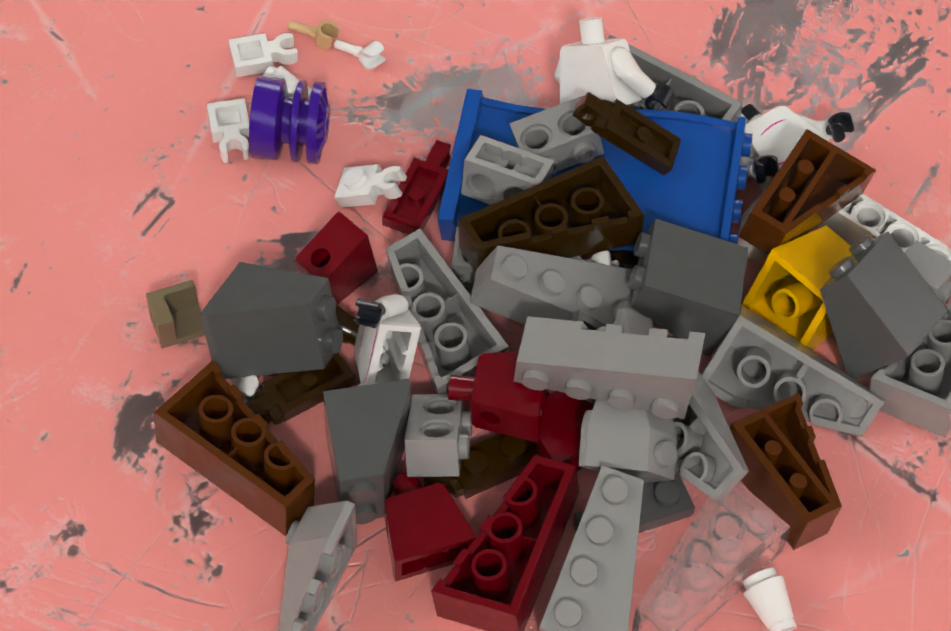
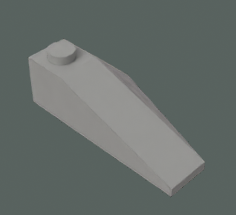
[701,306,885,436]
[579,308,677,483]
[673,370,749,502]
[278,501,357,631]

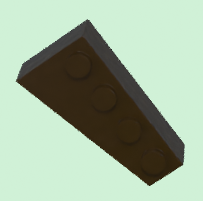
[458,156,644,273]

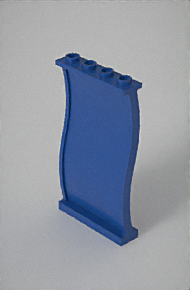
[438,89,753,251]

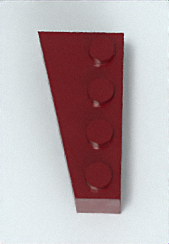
[431,455,579,631]

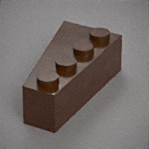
[154,360,315,536]

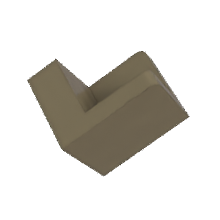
[146,280,205,348]

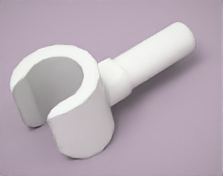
[334,39,386,70]
[228,375,261,403]

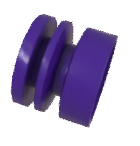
[249,76,330,164]

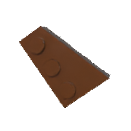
[739,129,876,255]
[730,393,842,550]

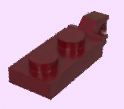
[382,140,451,235]

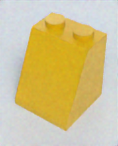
[741,225,852,350]

